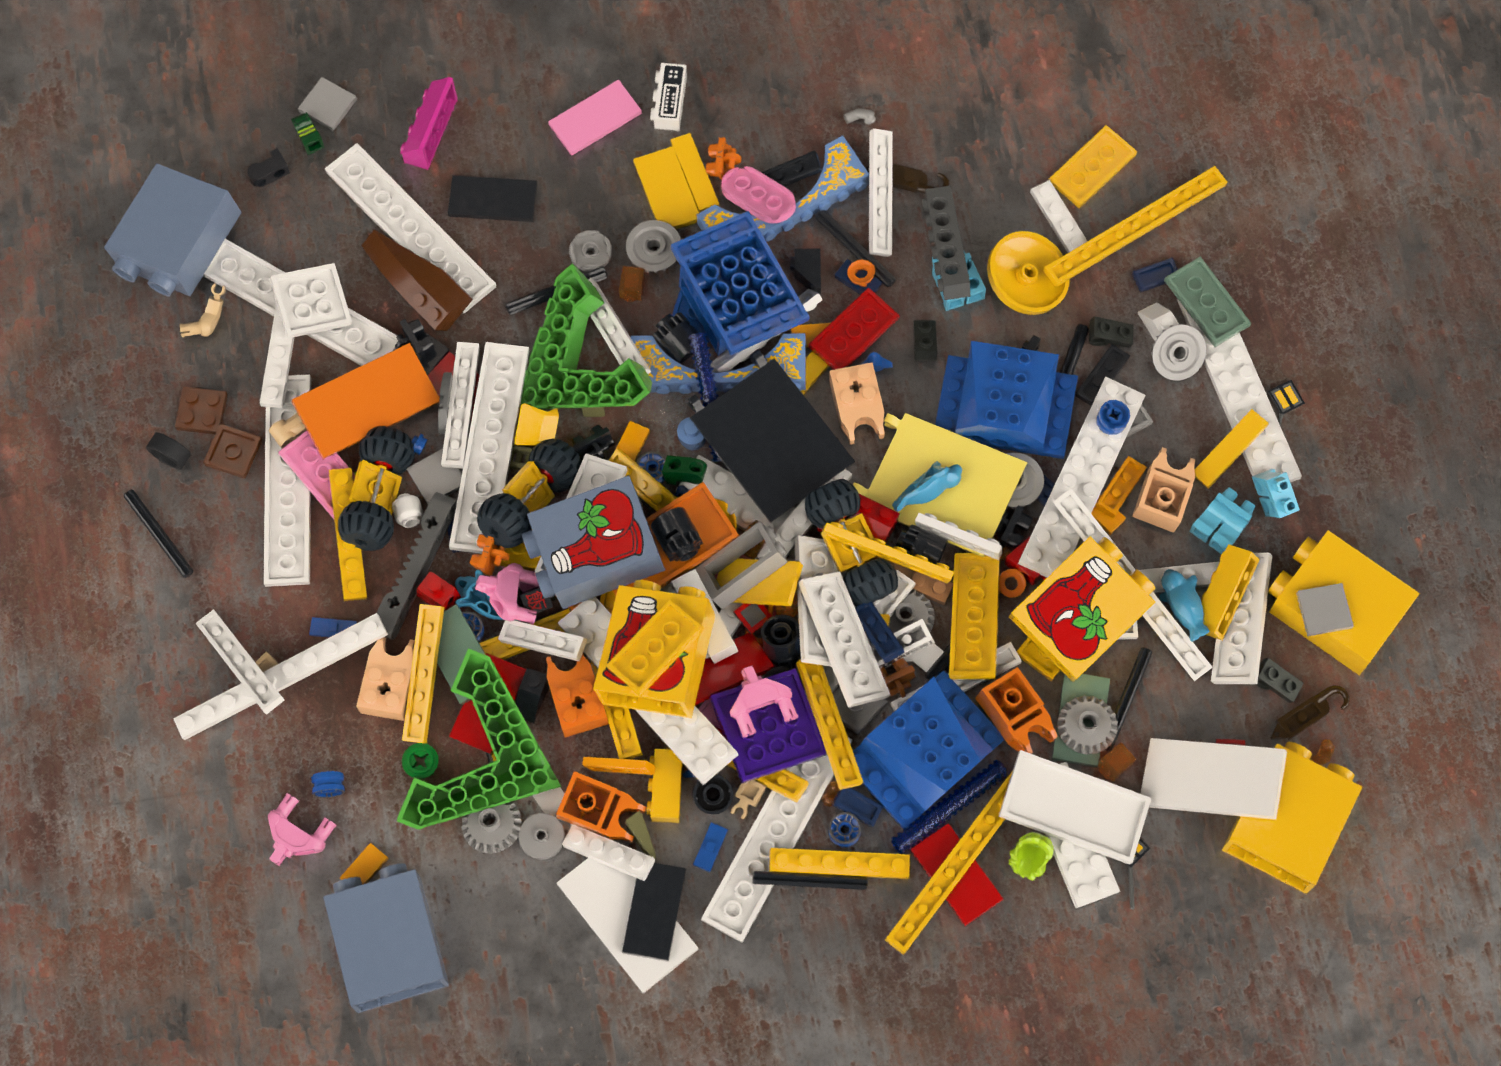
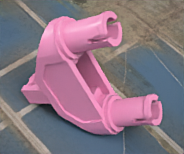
[475,563,539,625]
[729,666,799,738]
[268,793,337,866]

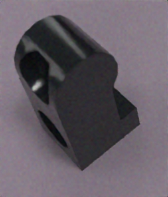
[247,148,290,187]

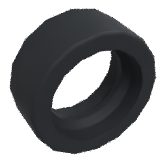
[146,432,191,470]

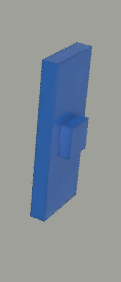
[309,617,357,637]
[693,823,728,872]

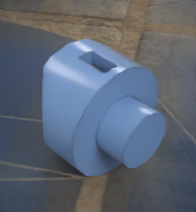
[677,417,706,451]

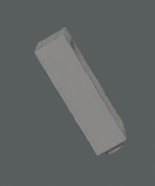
[695,521,788,609]

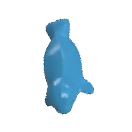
[892,461,963,512]
[455,569,521,622]
[1160,569,1210,642]

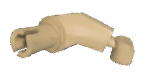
[180,283,226,338]

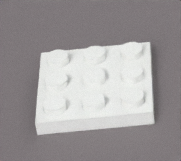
[270,263,352,339]

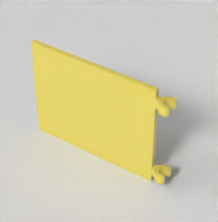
[853,413,1027,558]

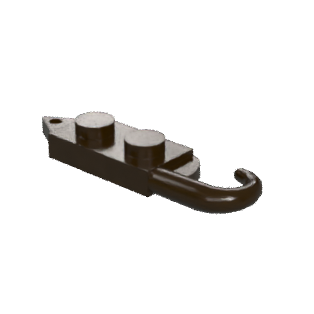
[866,163,949,194]
[1271,685,1350,740]

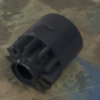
[653,312,706,364]
[651,507,703,562]
[896,524,948,564]
[761,615,801,668]
[692,773,733,815]

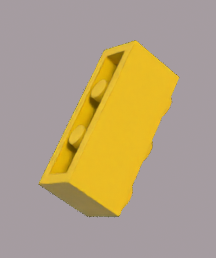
[647,749,683,823]

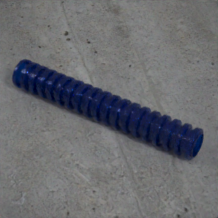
[688,332,722,463]
[891,759,1008,854]

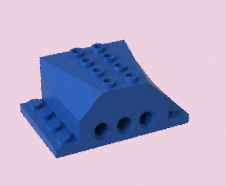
[671,211,810,356]
[935,341,1078,459]
[853,671,1005,830]

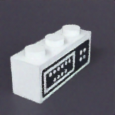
[650,63,687,131]
[870,619,935,668]

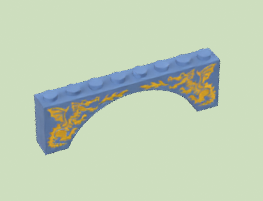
[697,136,869,241]
[631,333,806,394]

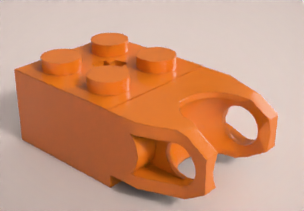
[546,654,609,738]
[975,667,1058,754]
[556,771,647,843]

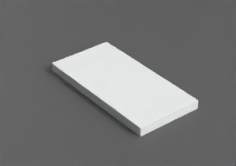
[1141,738,1287,820]
[998,750,1151,864]
[557,858,699,994]

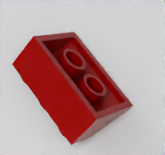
[817,494,900,559]

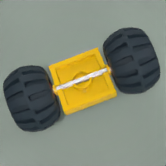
[338,426,414,551]
[477,438,582,548]
[805,479,898,606]

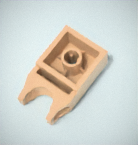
[829,362,885,445]
[1132,447,1195,533]
[357,637,415,721]

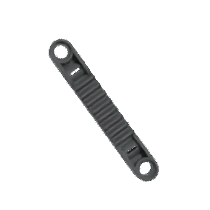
[377,492,457,640]

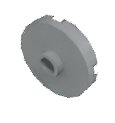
[569,230,612,272]
[518,813,565,860]

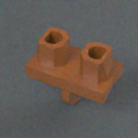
[880,658,916,698]

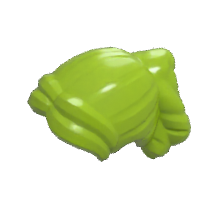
[1008,832,1054,880]

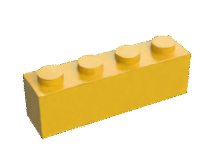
[1201,544,1259,640]

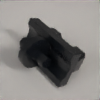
[395,319,434,362]
[572,425,615,462]
[996,505,1033,549]

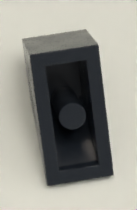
[790,248,821,296]
[516,668,549,724]

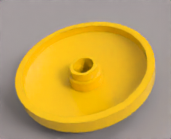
[987,231,1070,315]

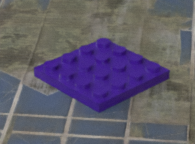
[710,668,827,783]

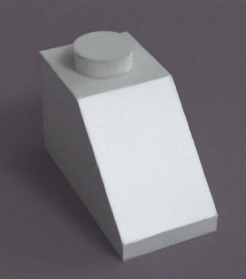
[1138,303,1179,342]

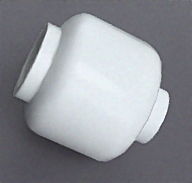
[392,493,424,528]

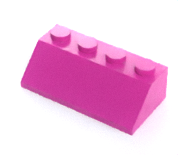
[400,77,458,170]

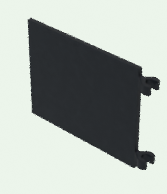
[687,350,855,523]

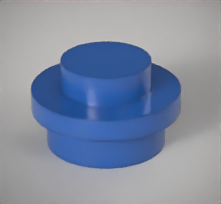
[412,434,428,455]

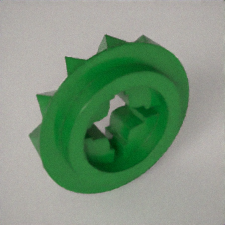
[402,743,439,779]

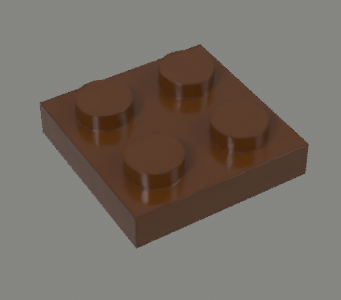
[175,387,228,434]
[203,424,262,479]

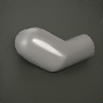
[844,108,876,125]

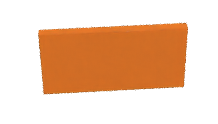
[291,343,440,459]
[613,482,739,595]

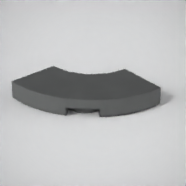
[438,372,452,434]

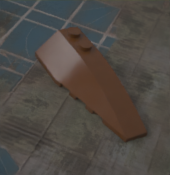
[361,230,473,331]

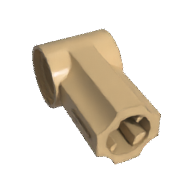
[269,413,307,449]

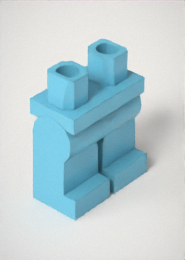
[932,251,986,311]
[1252,469,1300,518]
[1189,488,1255,554]

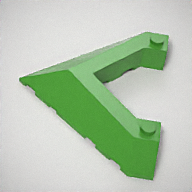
[520,264,652,409]
[396,648,562,830]

